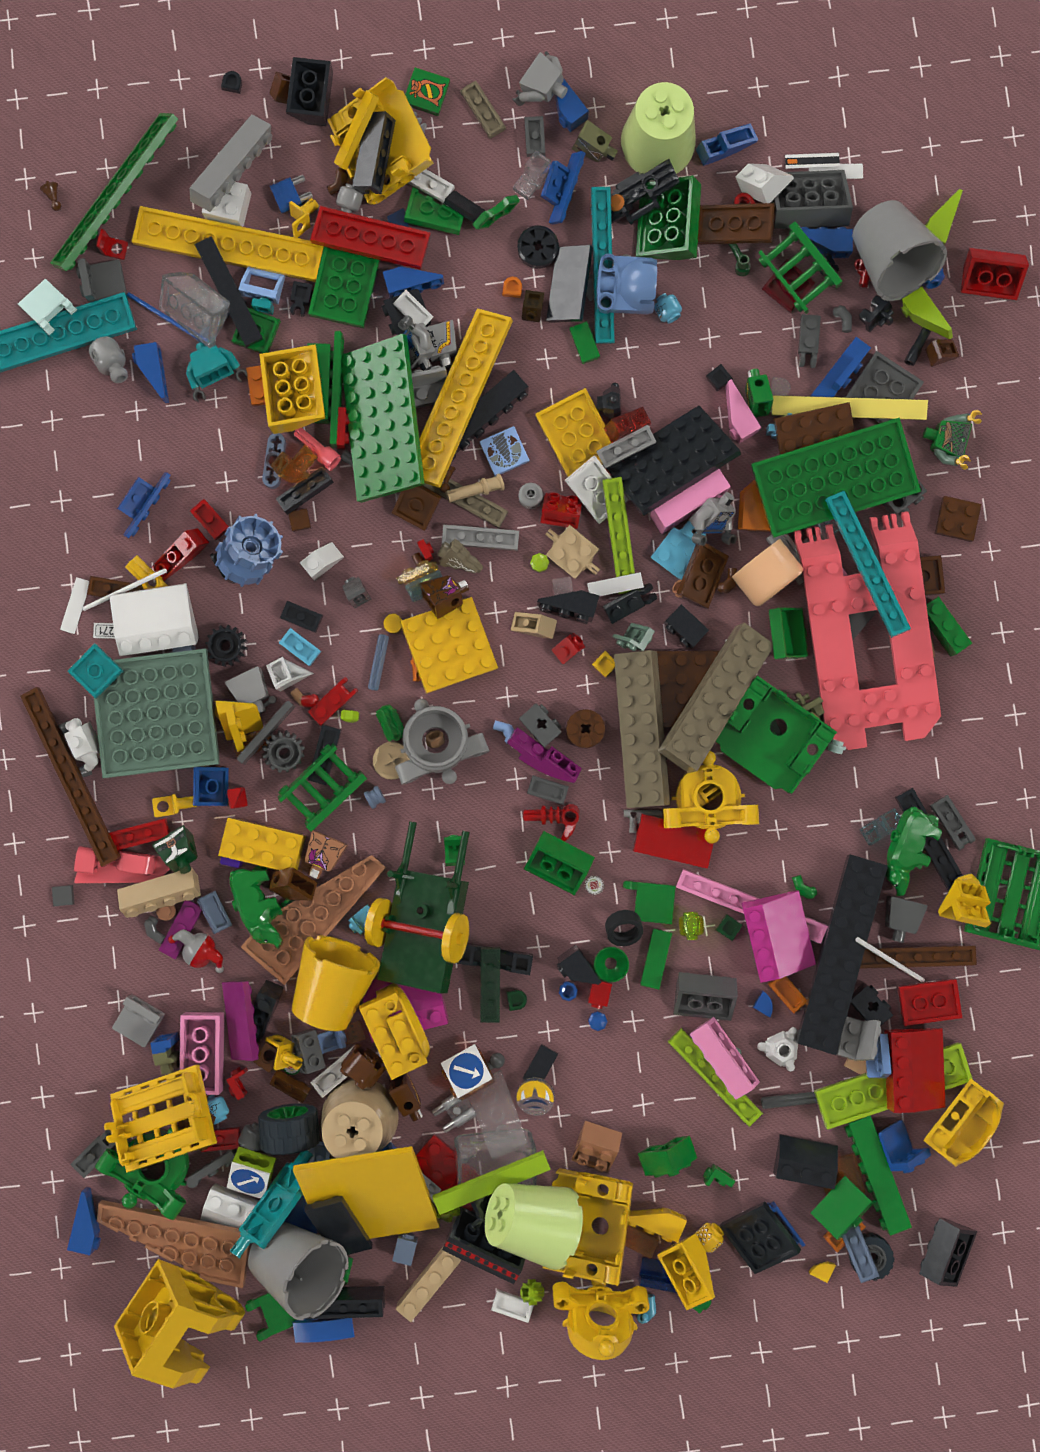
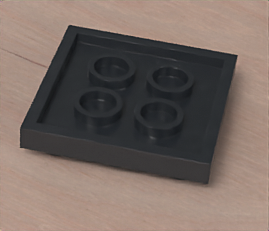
[719,1201,801,1274]

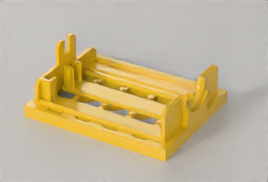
[104,1065,217,1173]

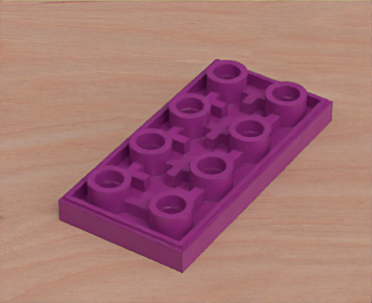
[222,981,259,1061]

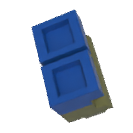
[150,1032,180,1075]

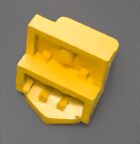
[214,701,263,752]
[938,873,991,928]

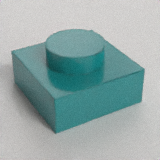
[251,297,274,315]

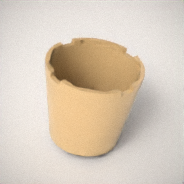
[321,1079,399,1158]

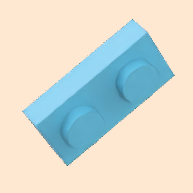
[279,628,322,666]

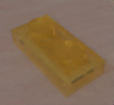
[396,560,439,584]

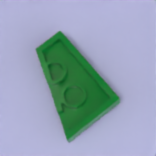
[404,187,464,235]

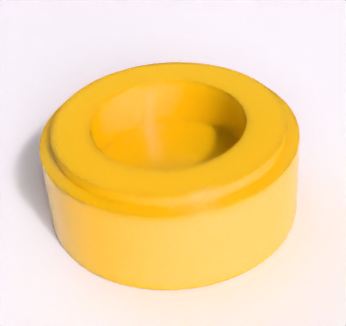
[384,614,402,634]

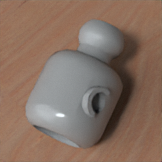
[89,336,128,384]

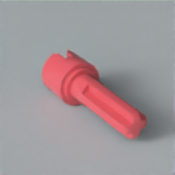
[294,428,341,471]

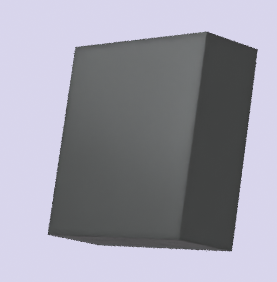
[52,885,75,906]

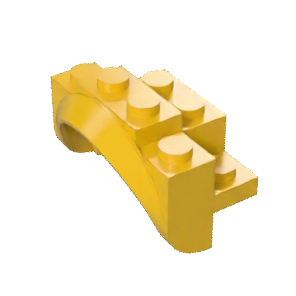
[923,1079,1004,1167]

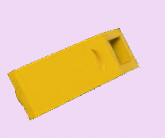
[628,1208,687,1243]

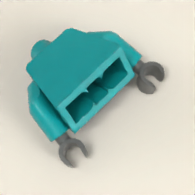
[186,342,248,402]

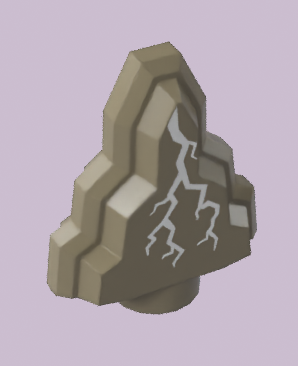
[438,539,483,573]

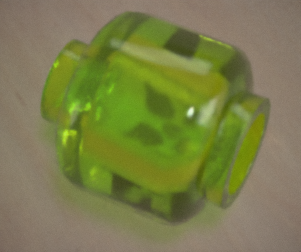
[679,912,704,940]

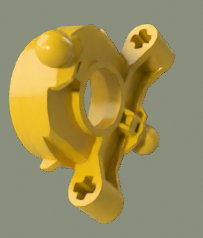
[663,751,759,844]
[552,1280,649,1360]

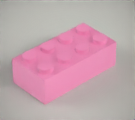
[650,469,731,534]
[180,1012,224,1095]

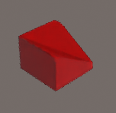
[227,787,248,809]

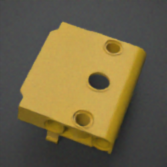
[327,77,434,205]
[543,1168,633,1286]

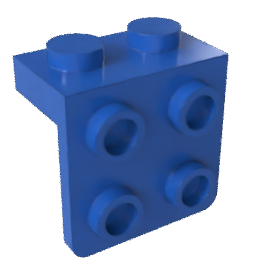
[879,1120,931,1173]

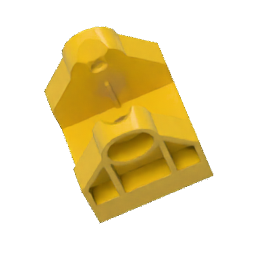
[114,1259,245,1388]

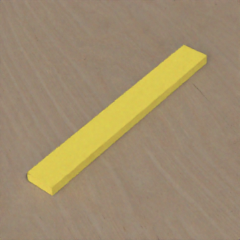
[772,396,928,420]

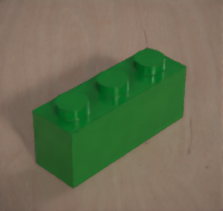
[926,596,972,657]

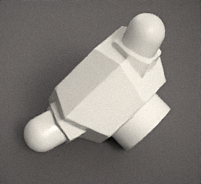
[757,1027,798,1072]

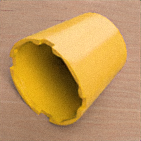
[292,935,380,1031]

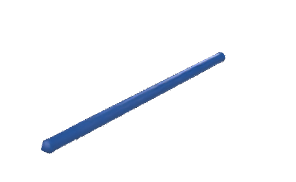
[127,292,211,345]

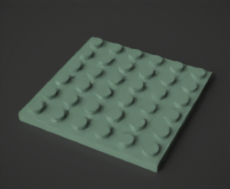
[94,648,220,778]

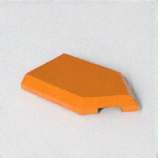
[738,479,771,532]

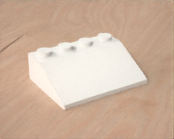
[109,583,199,656]

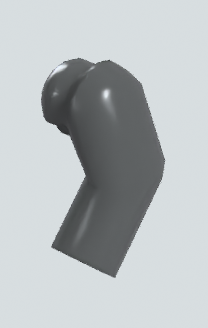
[833,305,852,333]

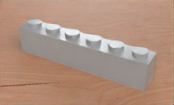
[189,114,272,212]

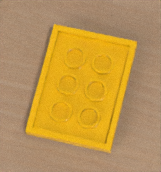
[535,388,614,477]

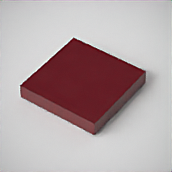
[762,259,815,313]

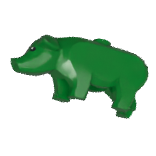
[885,807,942,896]
[230,865,283,949]

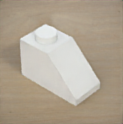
[300,542,344,581]

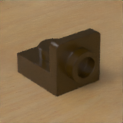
[522,290,544,322]

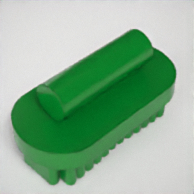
[376,705,404,742]

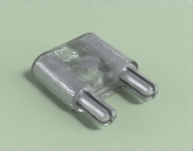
[432,1093,478,1133]

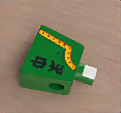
[745,369,774,418]

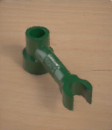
[728,244,751,276]

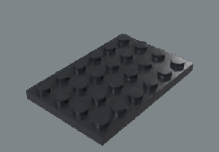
[606,405,741,516]

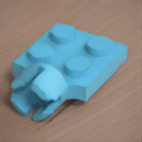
[650,521,706,580]

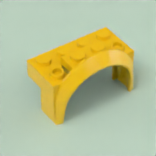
[359,983,430,1080]

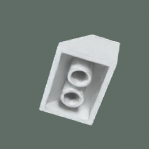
[200,1183,259,1228]

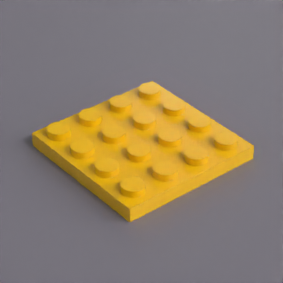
[400,597,498,694]

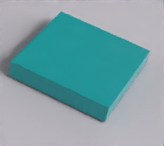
[67,643,124,699]

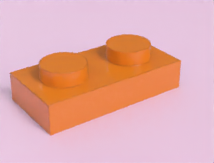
[246,365,265,406]

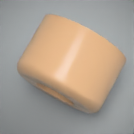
[732,539,803,606]

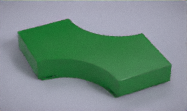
[473,195,520,230]

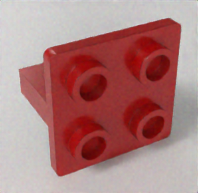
[540,492,582,529]

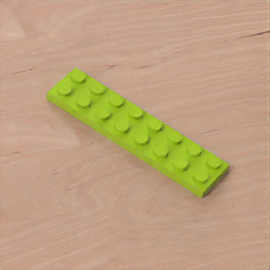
[814,1042,973,1129]

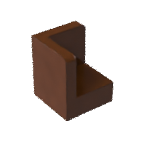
[270,72,291,104]

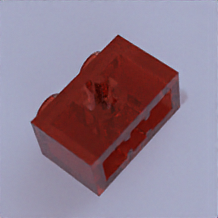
[604,407,651,443]

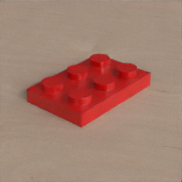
[897,979,962,1026]

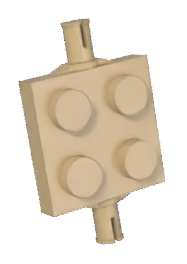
[545,525,600,579]

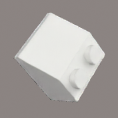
[736,164,794,203]

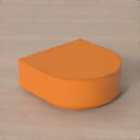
[502,276,522,298]

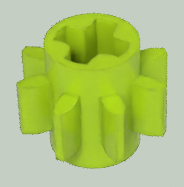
[520,1279,545,1306]

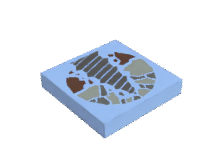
[479,426,529,477]

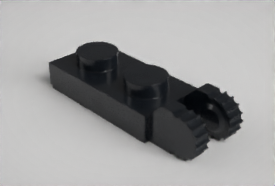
[603,583,658,624]

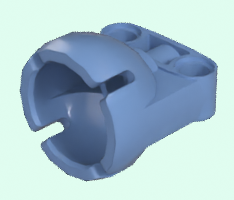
[597,254,657,315]

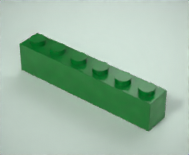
[844,1115,912,1236]

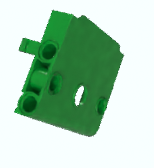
[716,675,837,794]

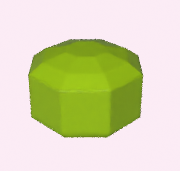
[530,553,549,573]
[341,710,360,723]

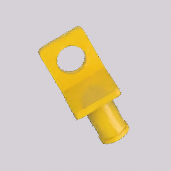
[289,198,319,239]
[152,794,197,817]
[265,1035,303,1070]

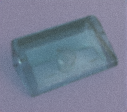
[405,570,442,602]

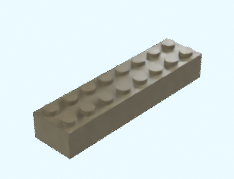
[658,622,773,773]
[614,650,670,808]

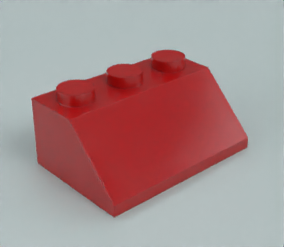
[961,248,1029,300]

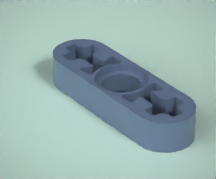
[262,433,286,489]

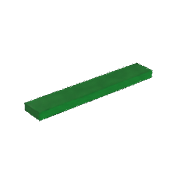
[330,331,344,448]

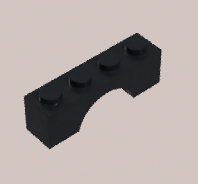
[457,943,533,975]

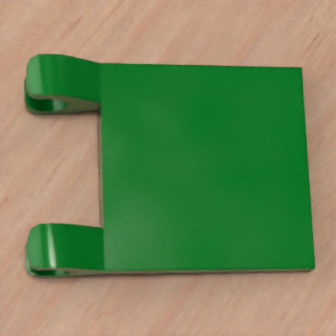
[623,881,676,924]
[245,1293,297,1342]

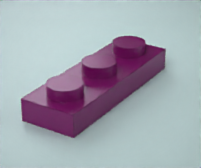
[158,900,202,959]

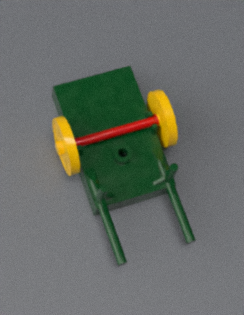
[364,821,470,994]

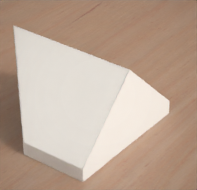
[266,657,314,692]

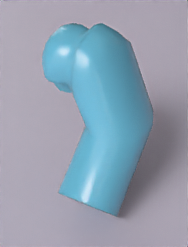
[637,1294,656,1324]

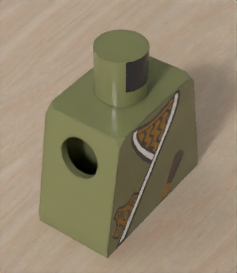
[572,120,618,162]

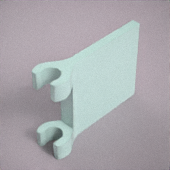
[18,279,77,335]

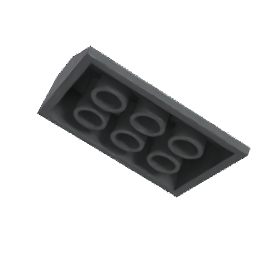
[771,170,853,229]

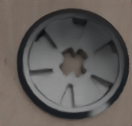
[517,225,559,269]

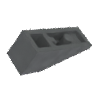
[342,577,372,608]

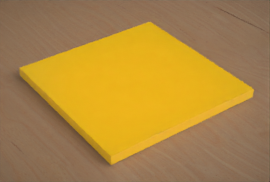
[293,1146,440,1239]

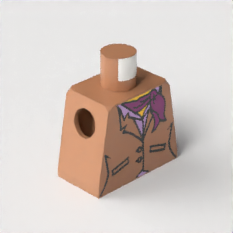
[305,830,348,879]

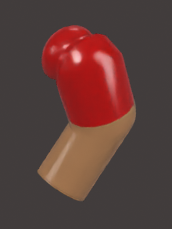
[290,688,319,707]

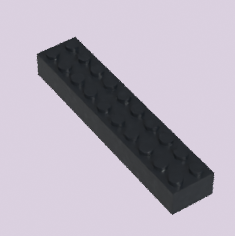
[795,854,888,1055]

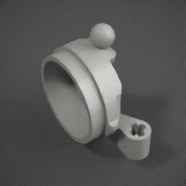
[395,699,490,785]

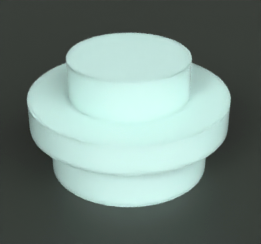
[828,739,846,754]

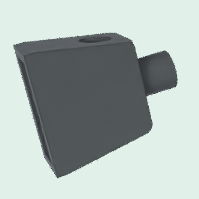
[885,895,928,943]

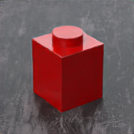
[588,979,612,1009]

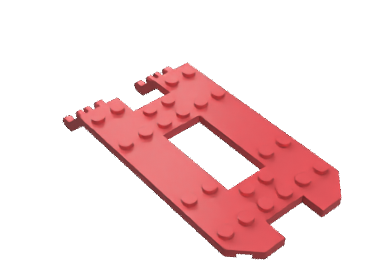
[793,511,941,750]

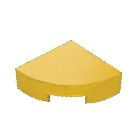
[809,1261,836,1283]

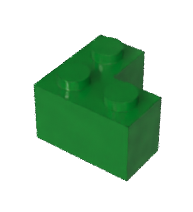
[638,1136,697,1178]

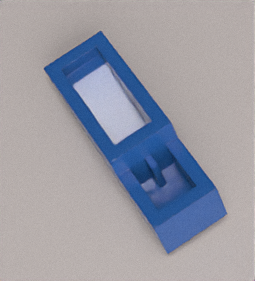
[696,123,758,166]
[292,1318,355,1343]

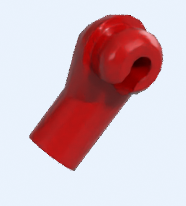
[854,258,870,288]

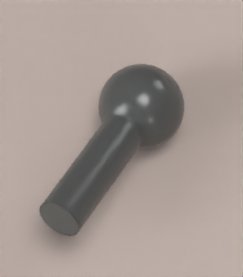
[485,1053,505,1071]

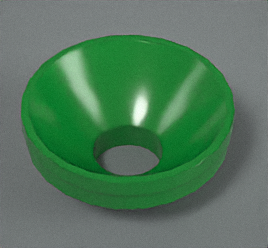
[594,947,629,982]

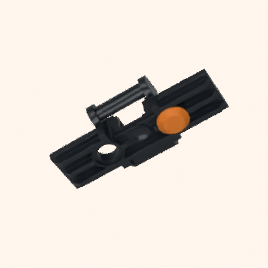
[590,159,680,225]

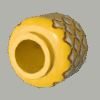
[695,1223,724,1253]

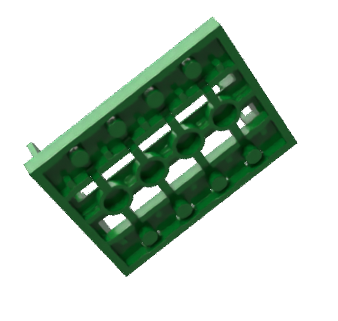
[964,838,1040,950]

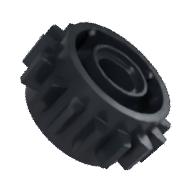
[205,625,248,667]

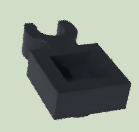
[290,281,313,317]

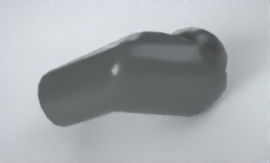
[144,916,166,945]

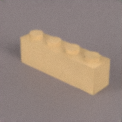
[117,867,201,918]
[396,1247,461,1322]

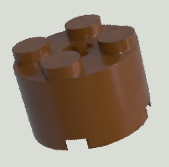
[566,709,605,749]
[340,1044,386,1090]

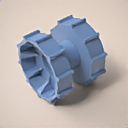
[215,514,283,587]

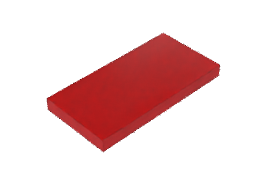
[633,814,714,869]

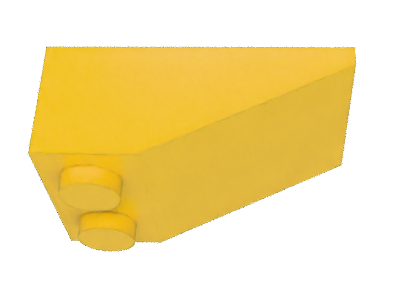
[657,1233,715,1310]

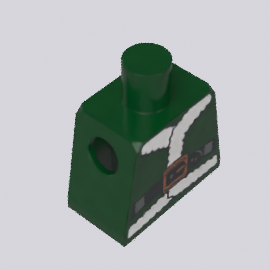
[152,825,198,874]

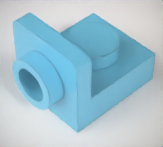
[348,904,370,935]

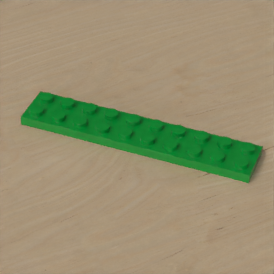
[50,113,178,272]

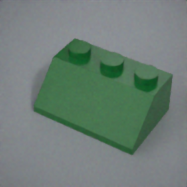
[524,831,595,896]

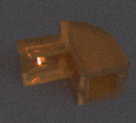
[270,444,318,483]

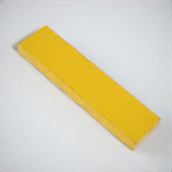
[334,90,379,170]

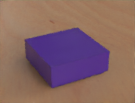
[220,856,243,868]

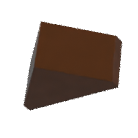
[925,339,960,367]

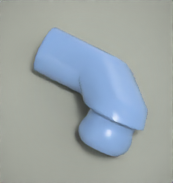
[493,720,514,743]

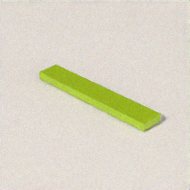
[602,477,635,594]
[668,1028,763,1127]
[432,1150,551,1215]

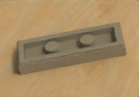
[460,81,506,139]

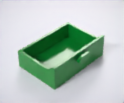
[769,607,808,659]
[811,1176,874,1240]

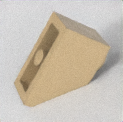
[511,612,557,639]

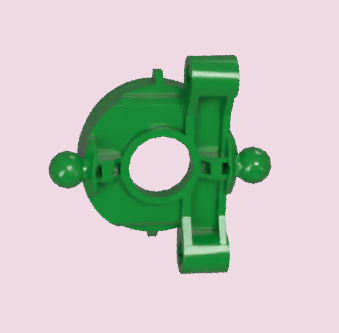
[95,1127,189,1220]

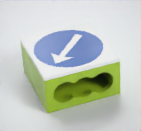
[227,1147,276,1199]

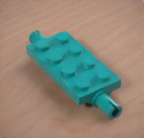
[230,1150,313,1258]

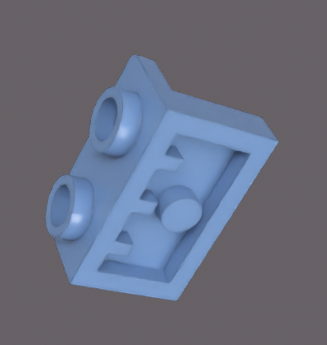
[866,1034,892,1078]

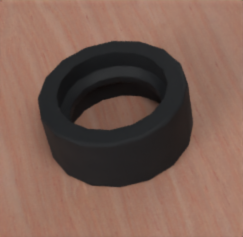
[605,910,643,947]

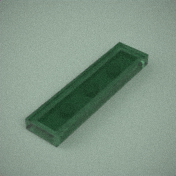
[480,947,500,1023]

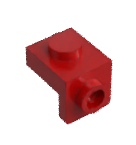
[552,633,585,664]
[226,1067,248,1100]

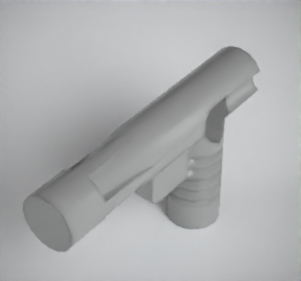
[623,810,662,833]

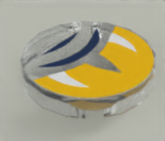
[516,1077,555,1116]

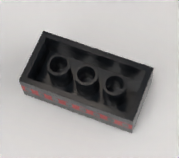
[442,1206,526,1284]

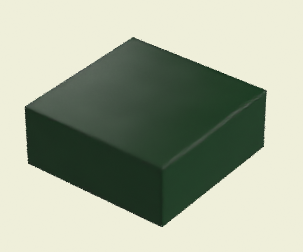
[715,914,743,941]

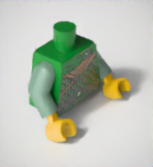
[922,410,982,470]

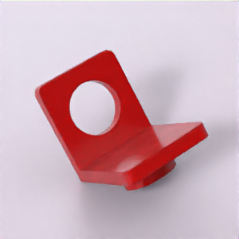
[97,229,128,260]

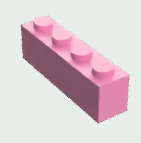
[690,1017,760,1100]

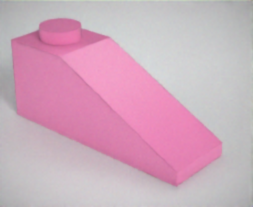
[725,379,761,443]

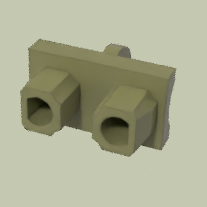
[794,692,825,716]

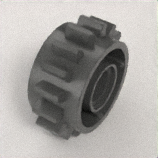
[262,730,305,773]

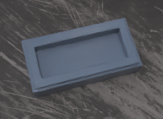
[197,891,232,934]

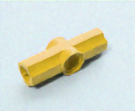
[125,555,168,590]

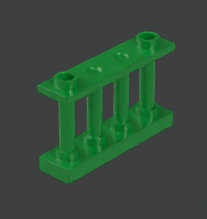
[758,221,843,314]
[278,743,367,832]

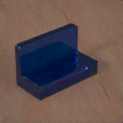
[638,1257,677,1293]

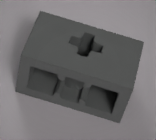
[519,703,562,747]

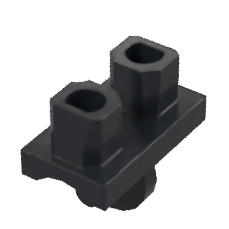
[859,295,894,332]

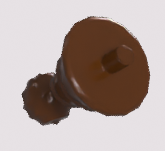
[40,181,62,211]
[439,466,456,493]

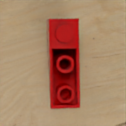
[152,528,209,581]

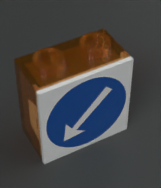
[441,1044,496,1101]

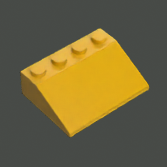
[259,345,325,434]

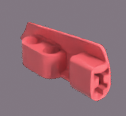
[74,846,170,883]

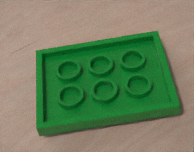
[308,247,380,328]

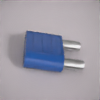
[270,175,313,213]

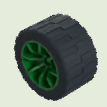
[258,1103,320,1155]

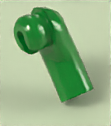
[792,875,817,899]

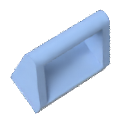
[238,267,285,305]

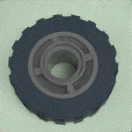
[848,1233,894,1281]

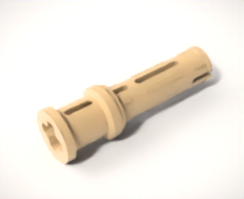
[446,474,504,503]

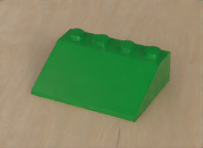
[636,175,701,260]

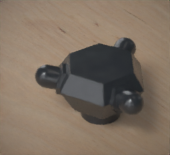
[597,382,622,426]

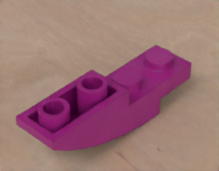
[507,727,582,783]

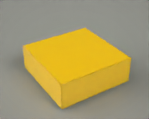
[592,651,615,678]

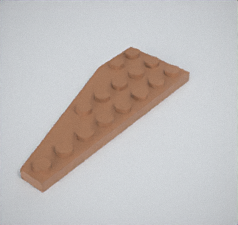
[241,855,386,985]
[97,1200,250,1288]

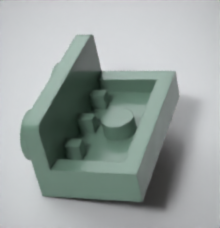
[612,623,655,651]

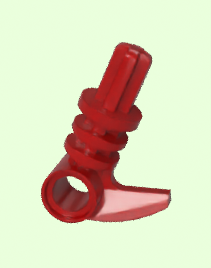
[523,804,580,842]

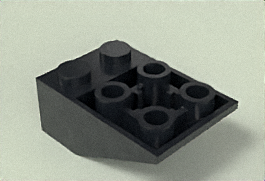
[537,590,600,624]

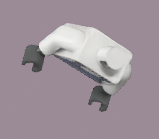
[58,718,100,778]

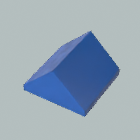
[193,767,229,806]

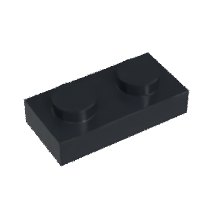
[280,601,323,633]

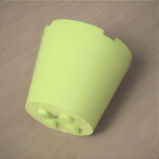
[621,82,696,174]
[485,1183,583,1270]

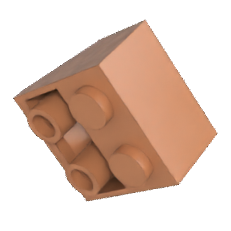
[571,1121,622,1173]

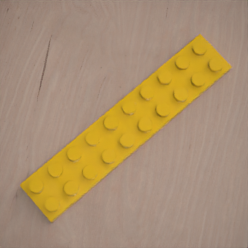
[132,206,324,282]
[419,308,513,488]

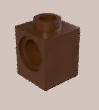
[253,1040,278,1073]

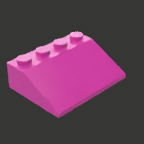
[741,890,816,983]
[363,978,449,1043]

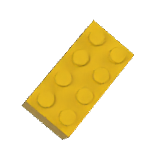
[218,818,306,870]

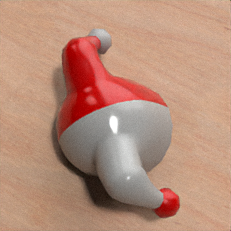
[168,929,224,973]

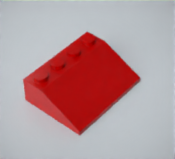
[884,1028,946,1113]

